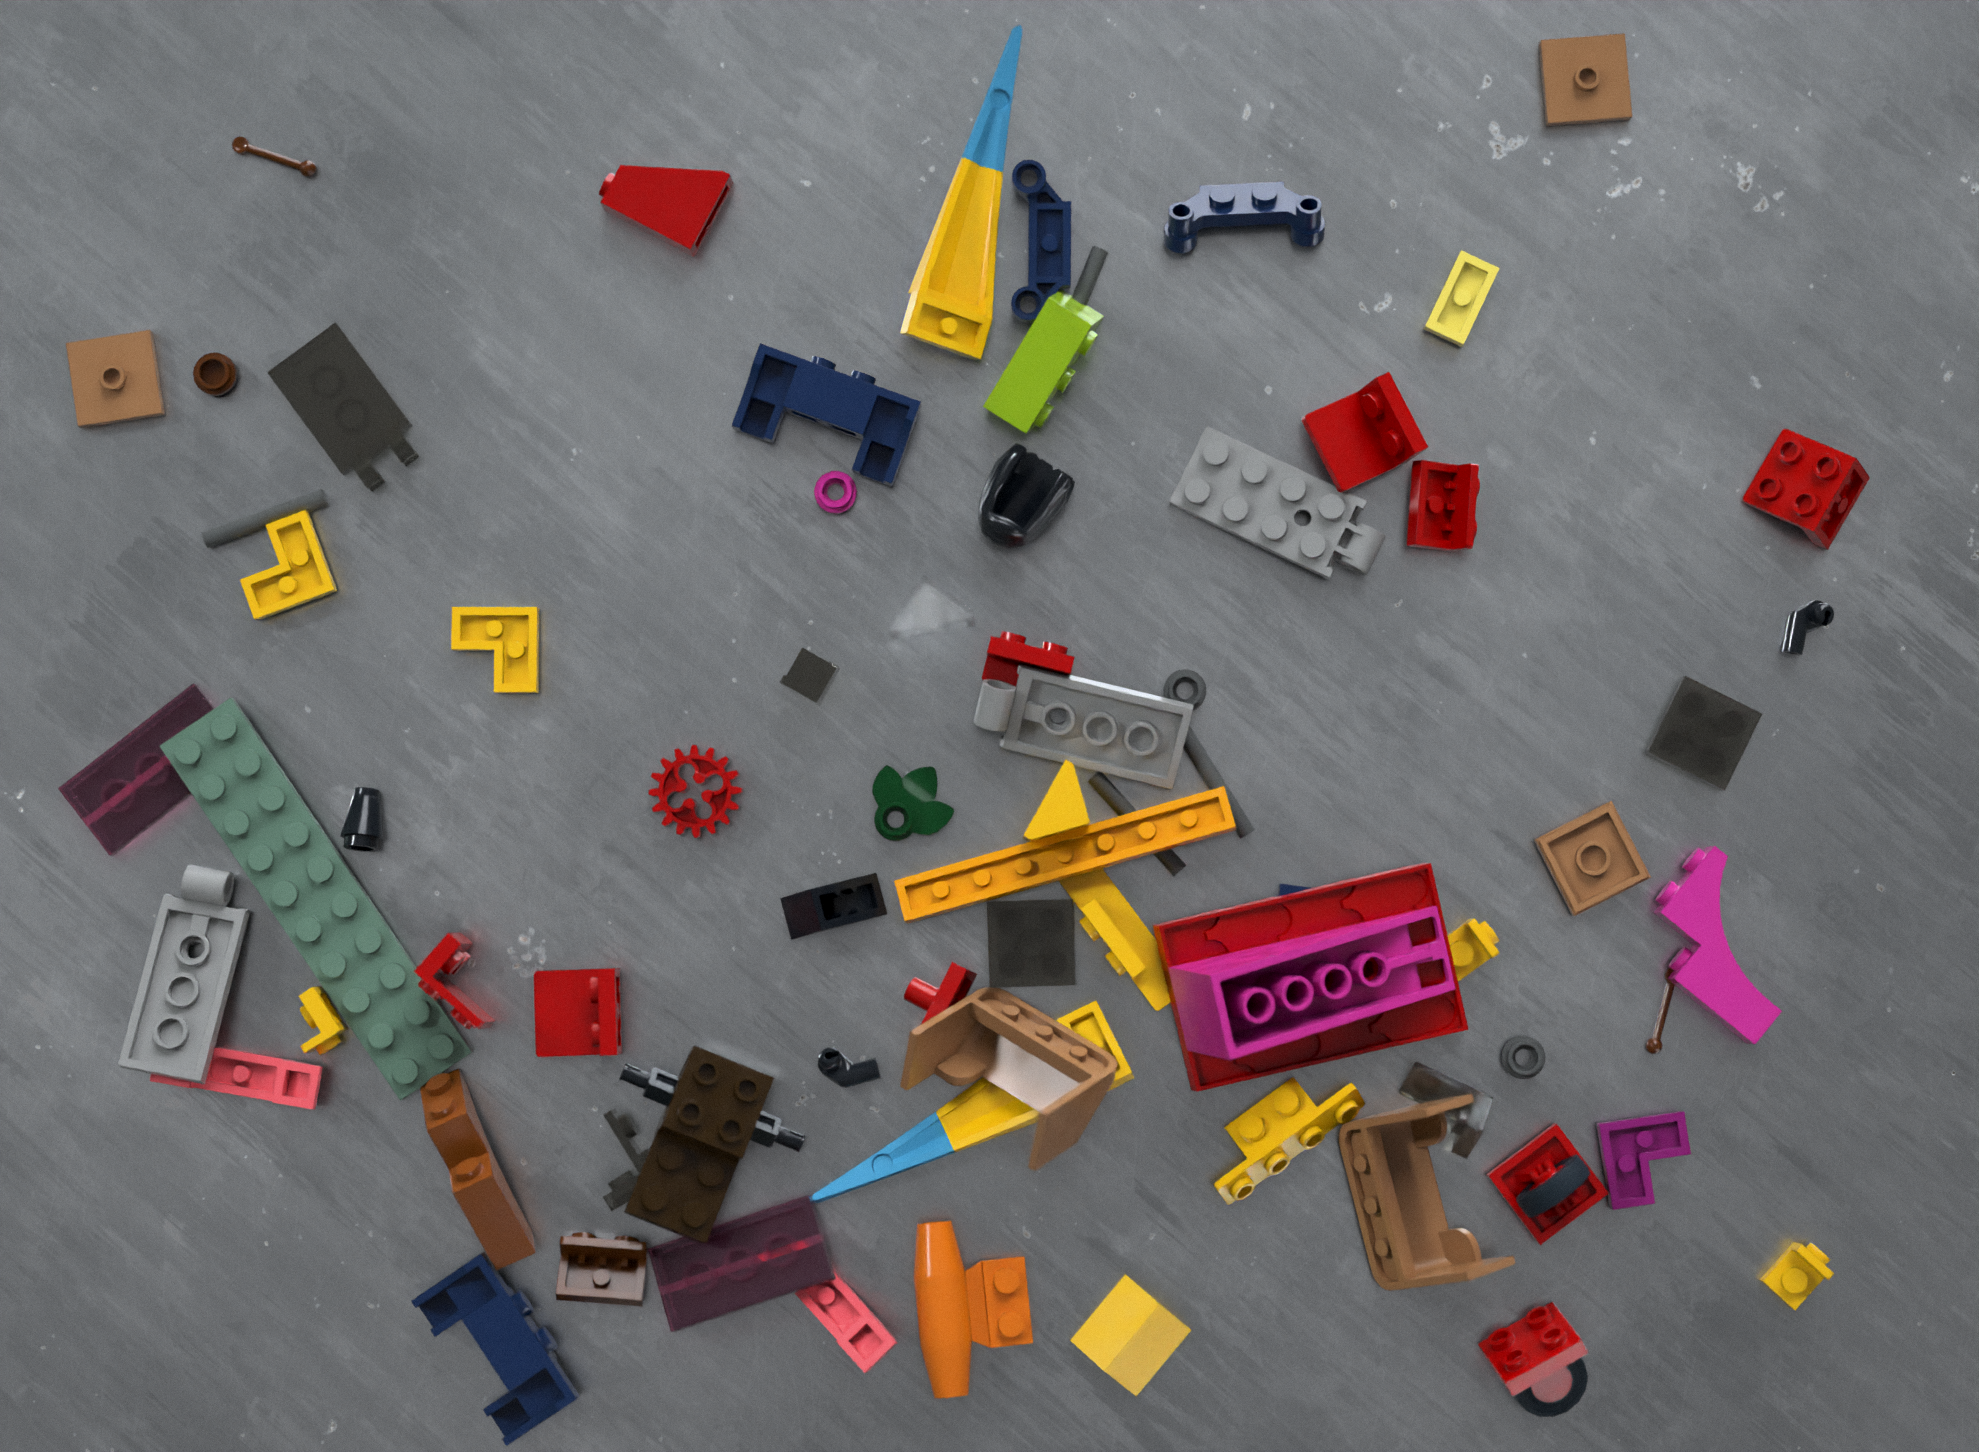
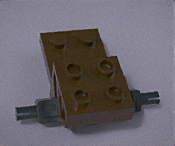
[619,1045,805,1245]

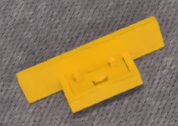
[1059,868,1170,1011]
[1214,1077,1365,1205]

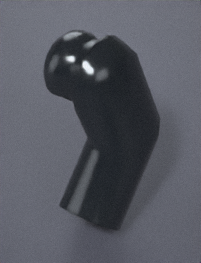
[1781,600,1834,655]
[818,1047,881,1088]

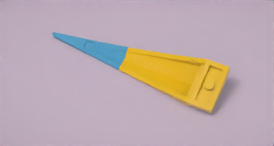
[900,25,1022,360]
[811,1000,1134,1203]

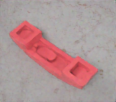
[150,1047,323,1110]
[758,1240,897,1373]

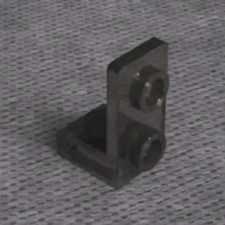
[1399,1062,1494,1159]
[603,1109,648,1212]

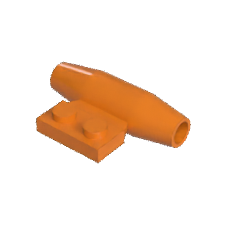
[914,1220,1033,1398]

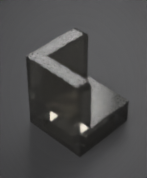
[780,648,840,706]

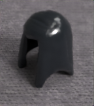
[978,443,1075,548]

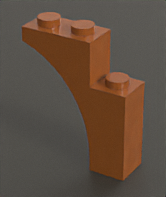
[420,1068,536,1271]

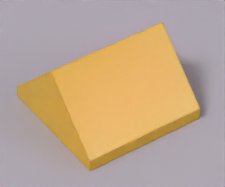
[1023,760,1090,842]

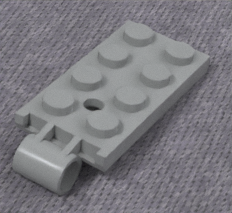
[1169,426,1386,579]
[973,663,1193,789]
[118,865,250,1084]

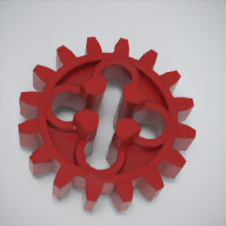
[649,745,743,838]

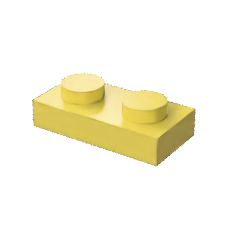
[1424,250,1500,347]

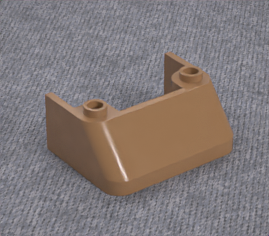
[900,987,1117,1171]
[1338,1094,1516,1291]

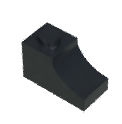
[780,873,887,940]

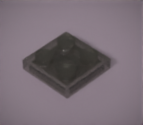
[1645,676,1762,791]
[987,899,1077,988]

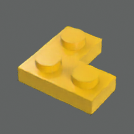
[240,510,337,621]
[451,607,539,693]

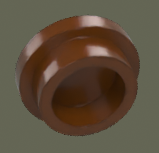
[193,353,237,396]

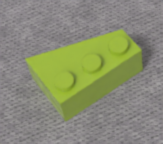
[983,289,1104,434]

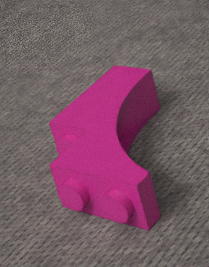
[1653,846,1782,1045]

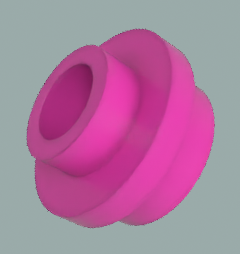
[814,471,857,514]

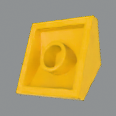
[1070,1274,1191,1396]

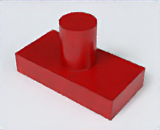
[904,962,977,1024]

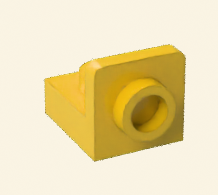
[1448,919,1500,982]
[299,986,348,1055]
[1760,1242,1834,1310]

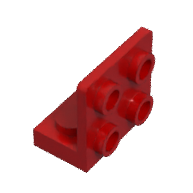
[1301,372,1428,493]
[1743,429,1870,550]
[414,932,495,1030]
[534,968,622,1057]

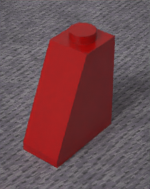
[599,165,734,257]

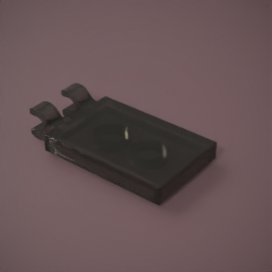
[267,322,420,492]

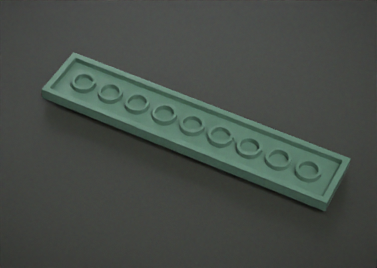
[159,698,473,1101]

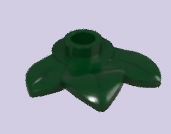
[872,765,954,841]

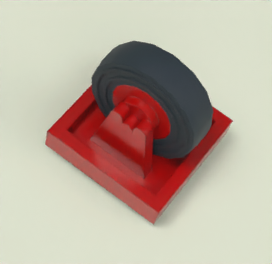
[1486,1123,1609,1245]
[1478,1301,1589,1417]

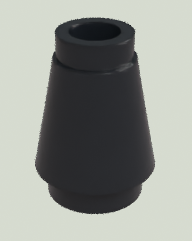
[340,787,383,852]

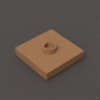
[1539,33,1632,126]
[66,330,165,428]
[1534,801,1651,916]

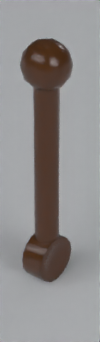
[232,137,316,177]
[1646,968,1675,1054]

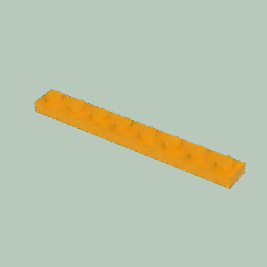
[894,786,1237,924]

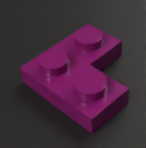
[1596,1111,1691,1210]

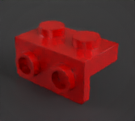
[1407,460,1480,552]
[982,631,1075,687]

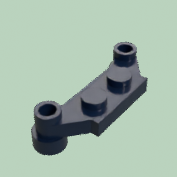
[1011,160,1071,323]
[1164,181,1325,253]

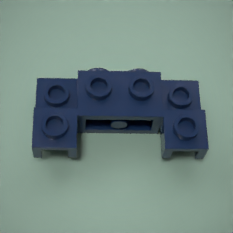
[732,343,921,487]
[411,1252,580,1446]

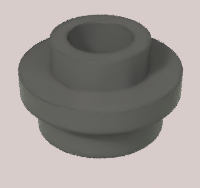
[1164,669,1206,710]
[1502,1036,1545,1079]

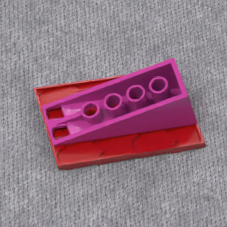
[1153,863,1469,1092]

